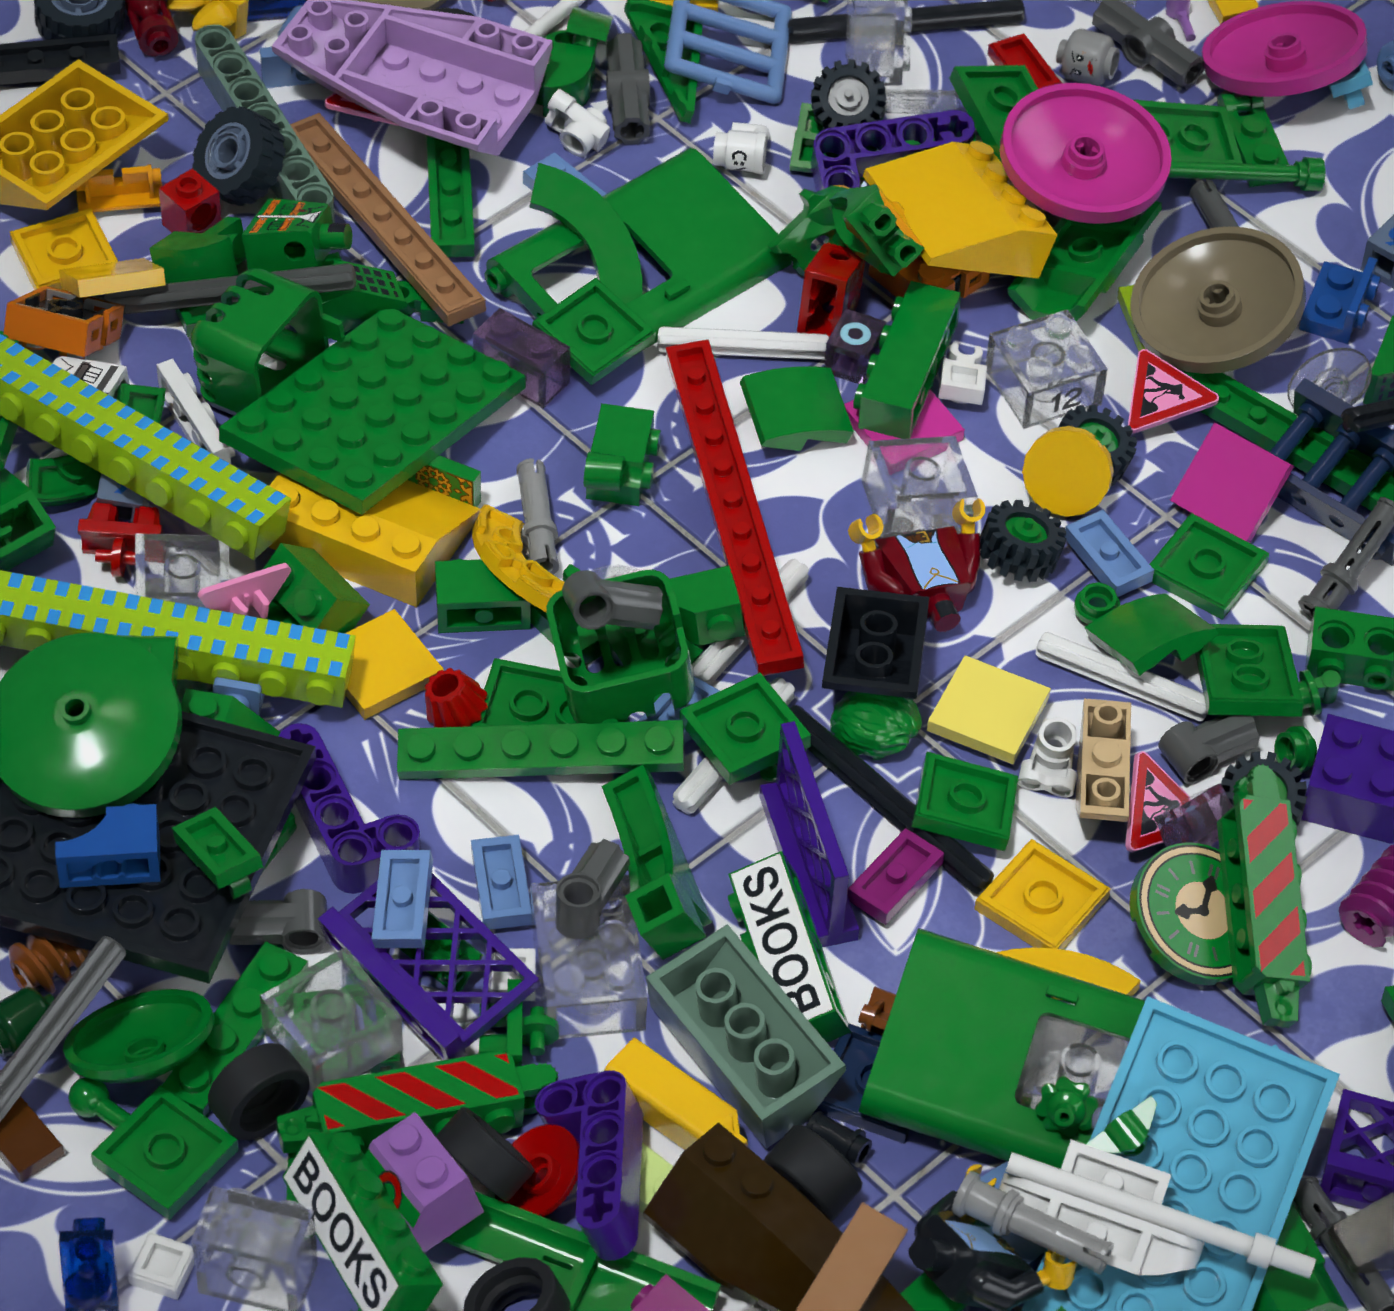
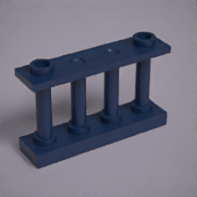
[1269,378,1394,566]

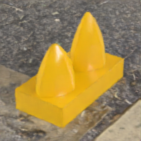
[167,0,249,39]

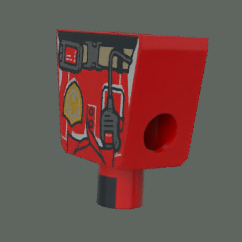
[797,243,865,348]

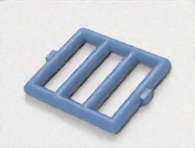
[664,0,792,104]

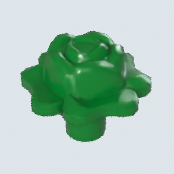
[1035,1076,1099,1137]

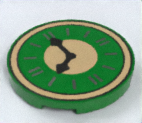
[1129,843,1233,985]

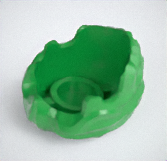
[830,691,922,760]

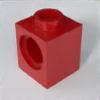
[159,168,222,233]

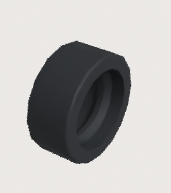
[208,1043,310,1140]
[436,1107,535,1201]
[464,1257,570,1311]

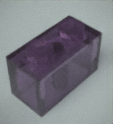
[473,308,570,408]

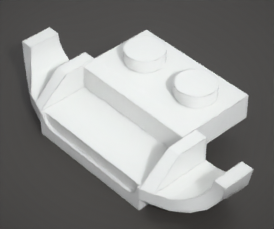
[999,1140,1205,1275]

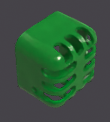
[191,268,345,416]
[546,569,695,724]

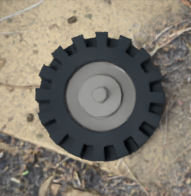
[811,59,886,130]

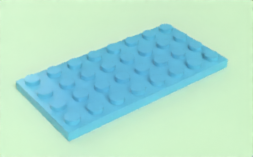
[1021,996,1340,1311]

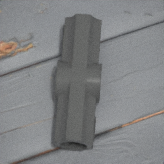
[1092,0,1204,89]
[606,33,650,145]

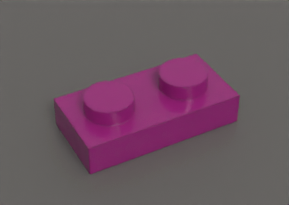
[847,828,944,925]

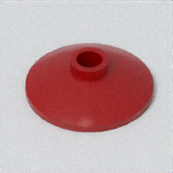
[494,1124,579,1217]

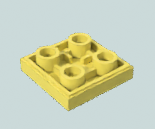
[927,655,1051,765]

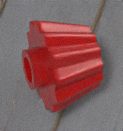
[425,668,488,728]

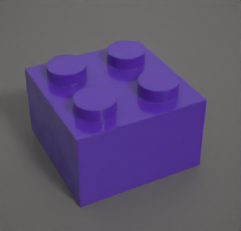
[1301,714,1394,844]

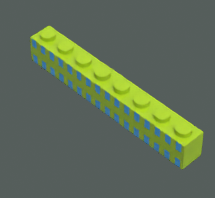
[0,334,291,560]
[0,570,356,708]

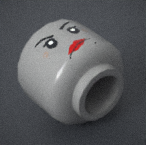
[1056,29,1120,86]

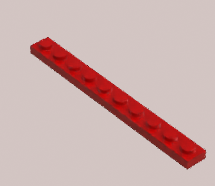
[666,339,804,676]

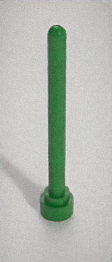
[1168,157,1326,191]

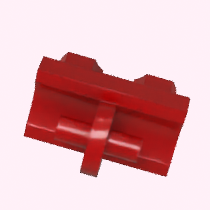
[77,502,166,577]

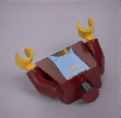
[848,498,985,632]

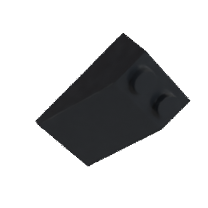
[822,587,930,699]

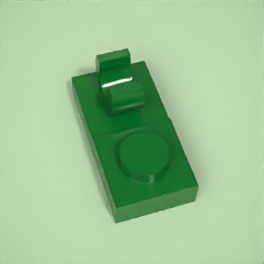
[172,807,263,899]

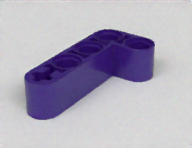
[811,110,975,192]
[279,723,420,894]
[535,1070,643,1261]

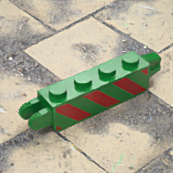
[1217,764,1312,1028]
[277,1050,558,1155]

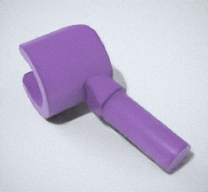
[1166,0,1196,42]

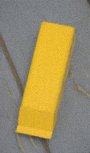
[604,1038,748,1150]

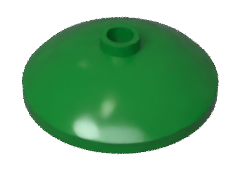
[63,989,214,1083]

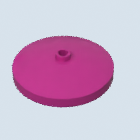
[1202,1,1368,97]
[1000,83,1171,224]

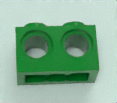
[1305,606,1394,691]

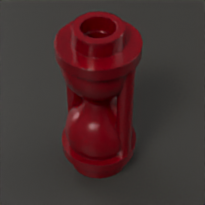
[125,0,179,57]

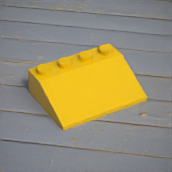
[0,59,169,210]
[863,141,1057,279]
[269,473,480,607]

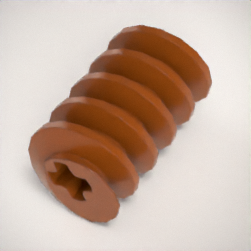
[8,934,91,995]

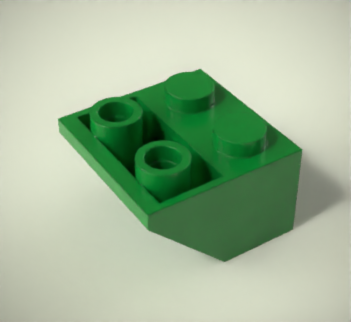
[0,468,56,571]
[260,543,370,633]

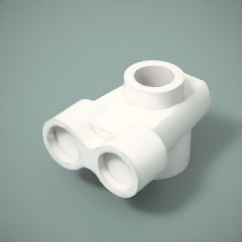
[544,89,610,157]
[1018,717,1078,798]

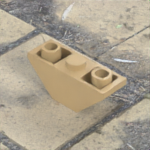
[1075,698,1131,822]

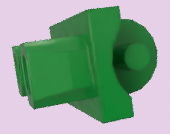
[479,979,559,1067]

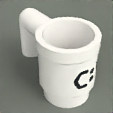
[713,122,769,174]

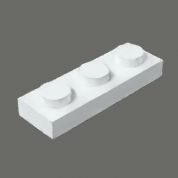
[156,358,235,464]

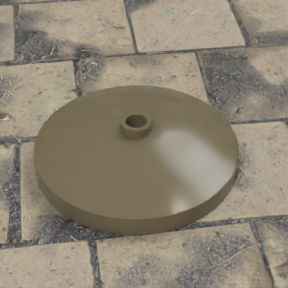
[1130,227,1306,374]

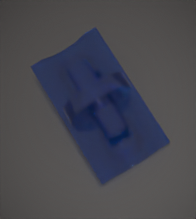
[59,1217,120,1311]

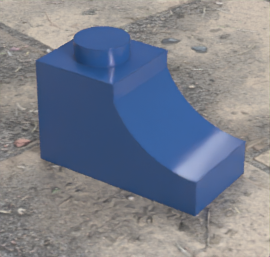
[55,804,161,888]

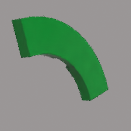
[529,163,643,304]
[26,383,166,507]

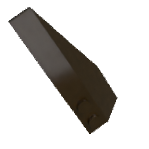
[643,1122,915,1311]

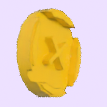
[1022,426,1114,517]

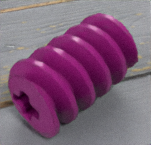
[1339,845,1394,947]

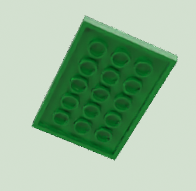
[219,309,527,515]

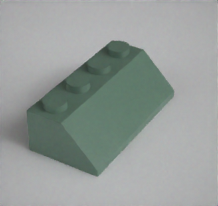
[645,924,846,1148]

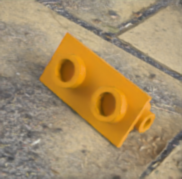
[76,164,162,212]

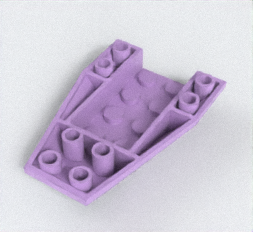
[272,0,553,156]

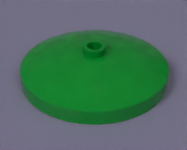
[0,632,182,818]

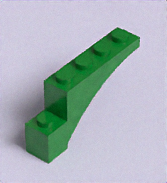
[601,764,712,960]

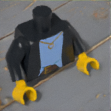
[908,1164,1077,1311]

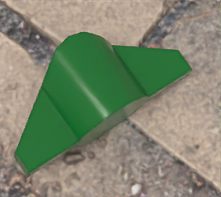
[1085,1096,1157,1156]

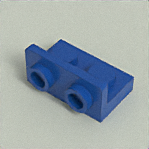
[1299,257,1381,344]

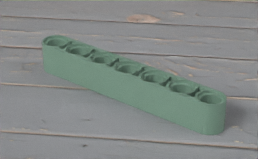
[195,24,335,223]

